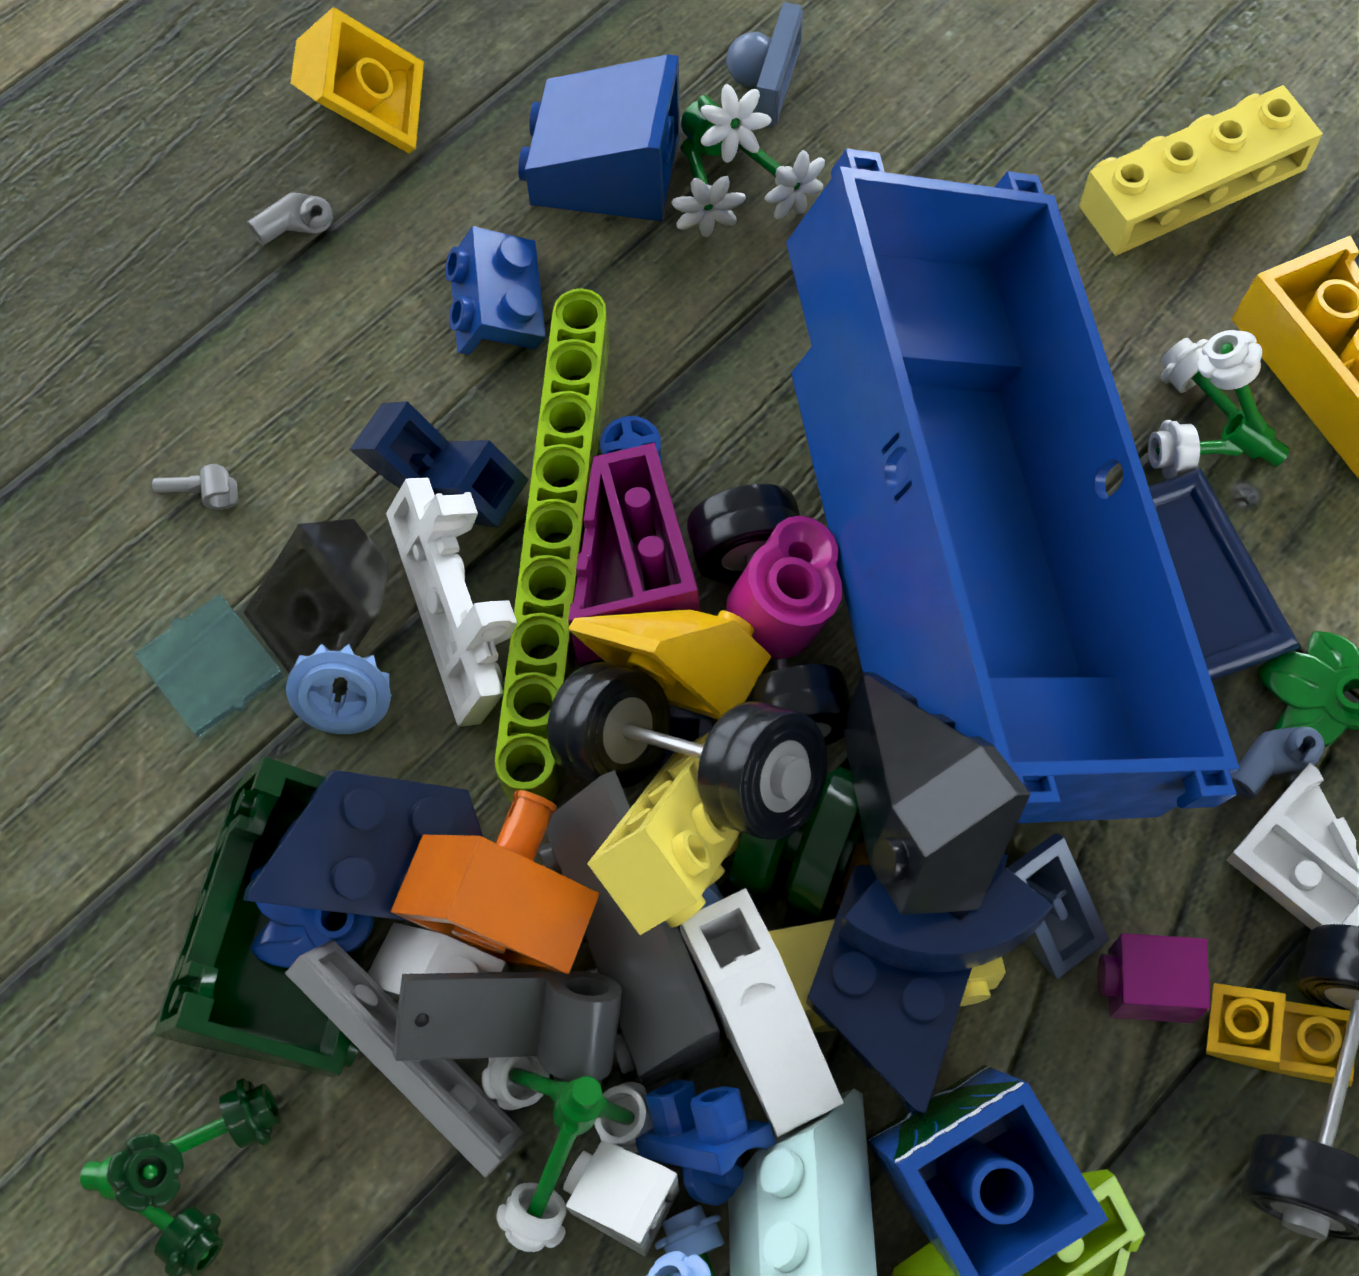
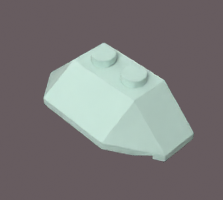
[728,1089,877,1276]

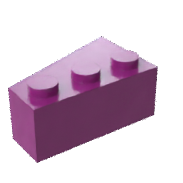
[568,443,701,664]

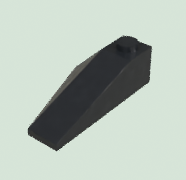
[842,672,1031,915]

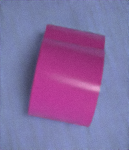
[726,516,842,660]

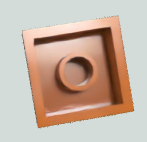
[390,790,600,974]

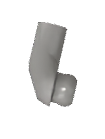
[246,193,333,246]

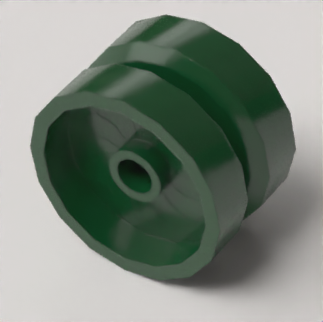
[729,767,862,919]

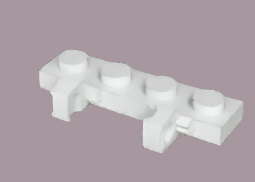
[386,478,517,727]

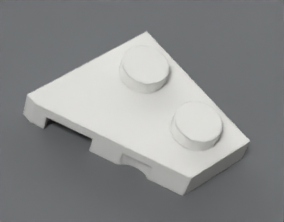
[1226,763,1359,930]

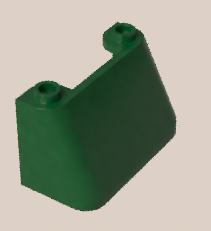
[155,756,367,1077]

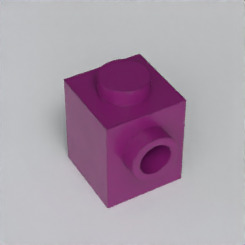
[1097,933,1210,1023]

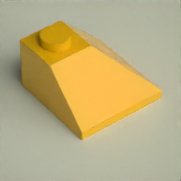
[291,7,424,154]
[568,609,771,720]

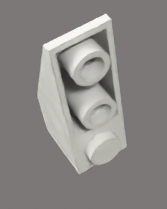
[680,888,844,1138]

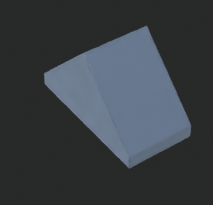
[1008,833,1109,979]

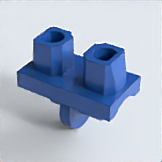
[635,1079,776,1206]

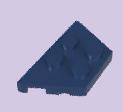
[243,770,483,921]
[806,854,1008,1118]

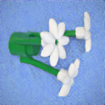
[672,84,825,237]

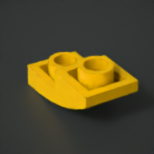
[1206,983,1355,1087]

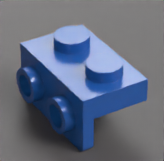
[445,226,546,355]

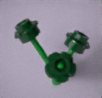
[80,1078,280,1276]

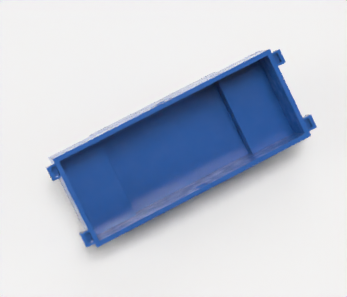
[786,148,1240,823]

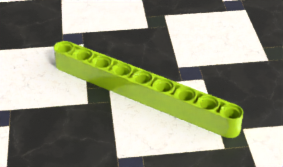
[495,288,610,804]

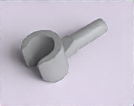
[152,464,238,510]

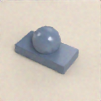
[726,2,804,128]

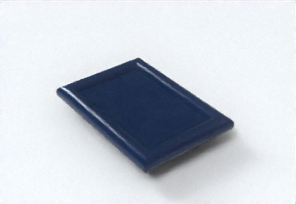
[1148,468,1301,681]

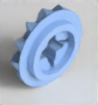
[286,644,392,734]

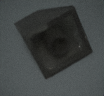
[243,519,389,681]

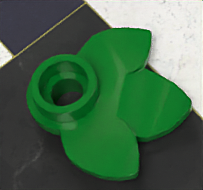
[1257,631,1359,747]

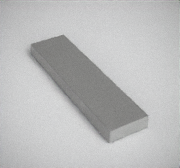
[285,940,526,1178]

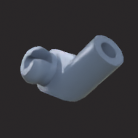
[1231,726,1325,800]

